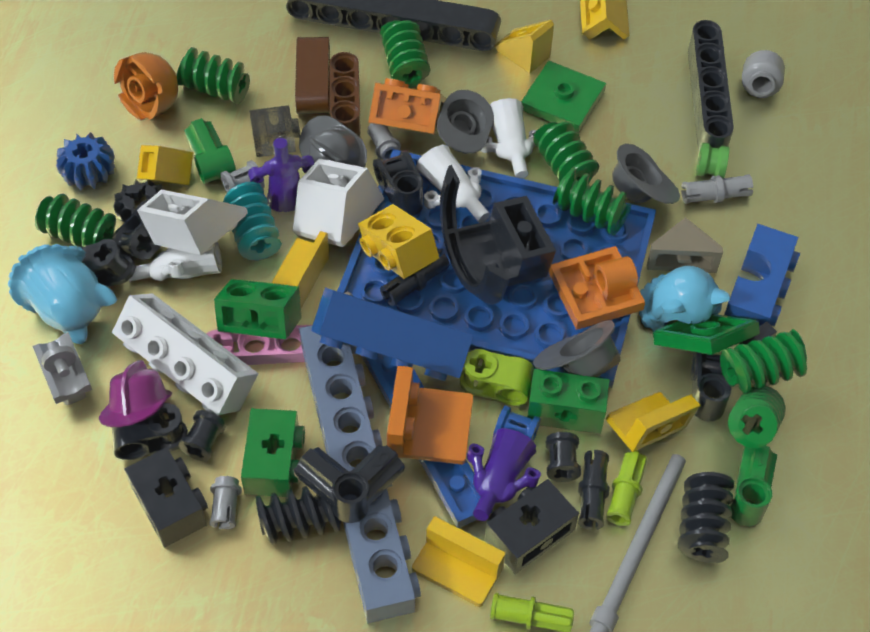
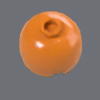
[114,52,178,120]

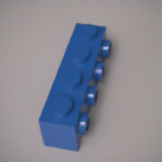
[311,287,474,381]

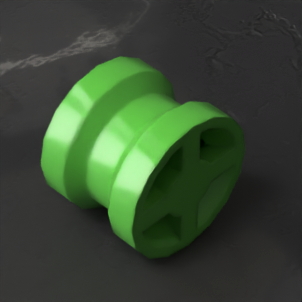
[696,143,729,178]

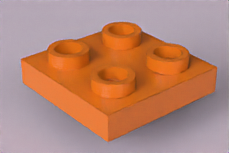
[549,246,645,330]

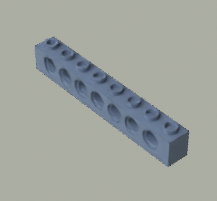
[299,325,421,624]

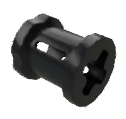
[179,410,226,461]
[545,432,581,482]

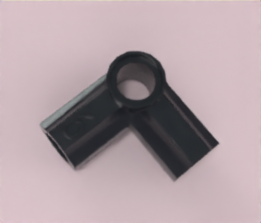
[294,445,405,523]

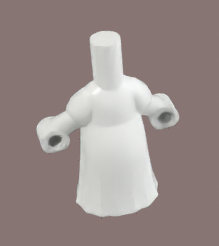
[480,98,537,179]
[416,144,490,223]
[129,242,222,281]

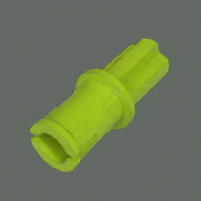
[606,450,647,526]
[490,593,574,632]

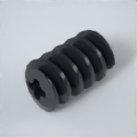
[678,472,734,563]
[255,486,341,545]

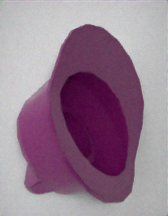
[99,360,172,427]

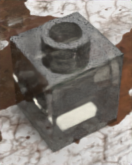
[249,105,300,157]

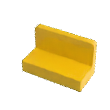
[580,0,630,40]
[272,231,329,308]
[606,392,700,452]
[412,516,506,607]

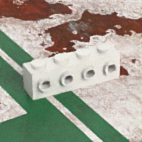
[112,293,259,415]

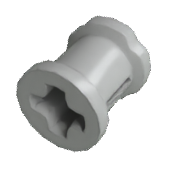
[220,160,265,193]

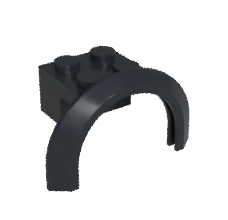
[440,165,556,305]

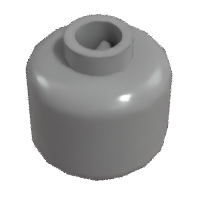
[742,50,785,98]

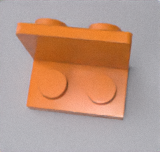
[369,78,447,134]
[387,366,473,465]

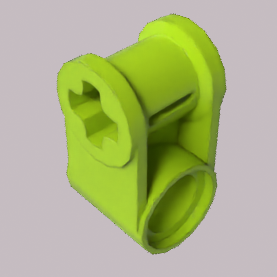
[460,349,534,406]

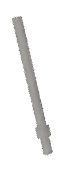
[589,454,686,632]

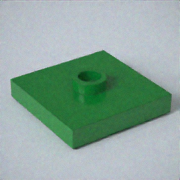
[521,60,606,133]
[653,314,760,355]

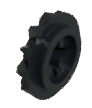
[113,179,164,223]

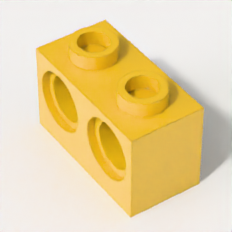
[358,204,440,279]

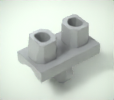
[33,333,92,405]

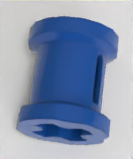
[494,405,541,442]

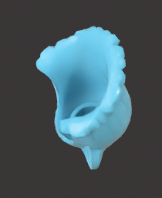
[8,244,118,344]
[639,266,730,332]

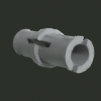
[681,174,753,204]

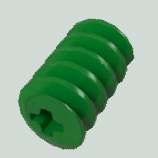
[380,20,431,89]
[177,47,250,104]
[533,121,600,184]
[553,167,632,235]
[35,193,116,248]
[720,329,807,394]
[728,386,786,448]

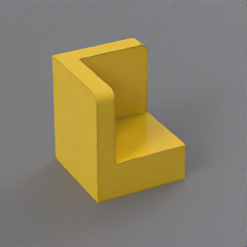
[137,145,193,185]

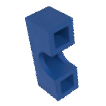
[724,224,800,327]

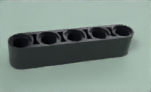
[688,20,734,151]

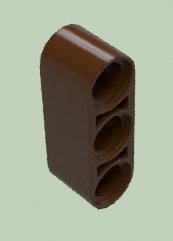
[295,37,330,114]
[330,52,361,137]

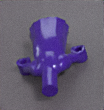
[248,138,315,212]
[466,428,541,521]

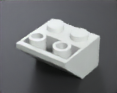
[293,158,384,247]
[137,190,248,255]

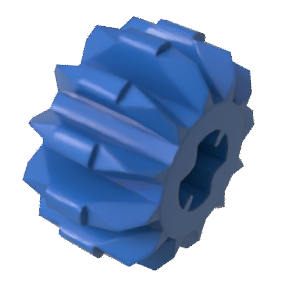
[56,132,115,191]

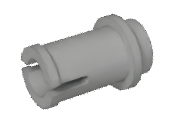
[367,123,401,160]
[210,476,242,529]

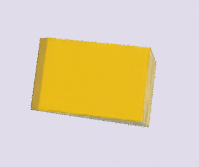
[494,20,554,73]

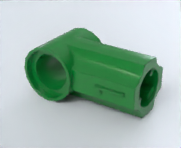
[184,118,236,184]
[729,446,777,527]

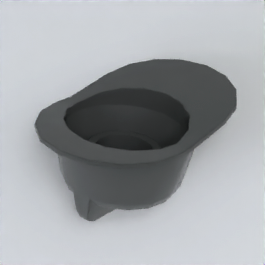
[437,90,494,154]
[299,116,367,167]
[612,143,680,204]
[533,320,621,377]

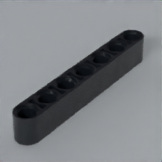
[286,0,501,51]

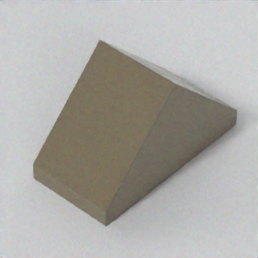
[647,217,723,273]

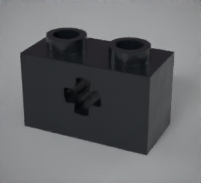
[124,447,208,548]
[485,479,579,574]

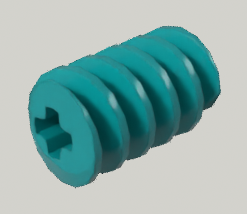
[223,182,282,261]

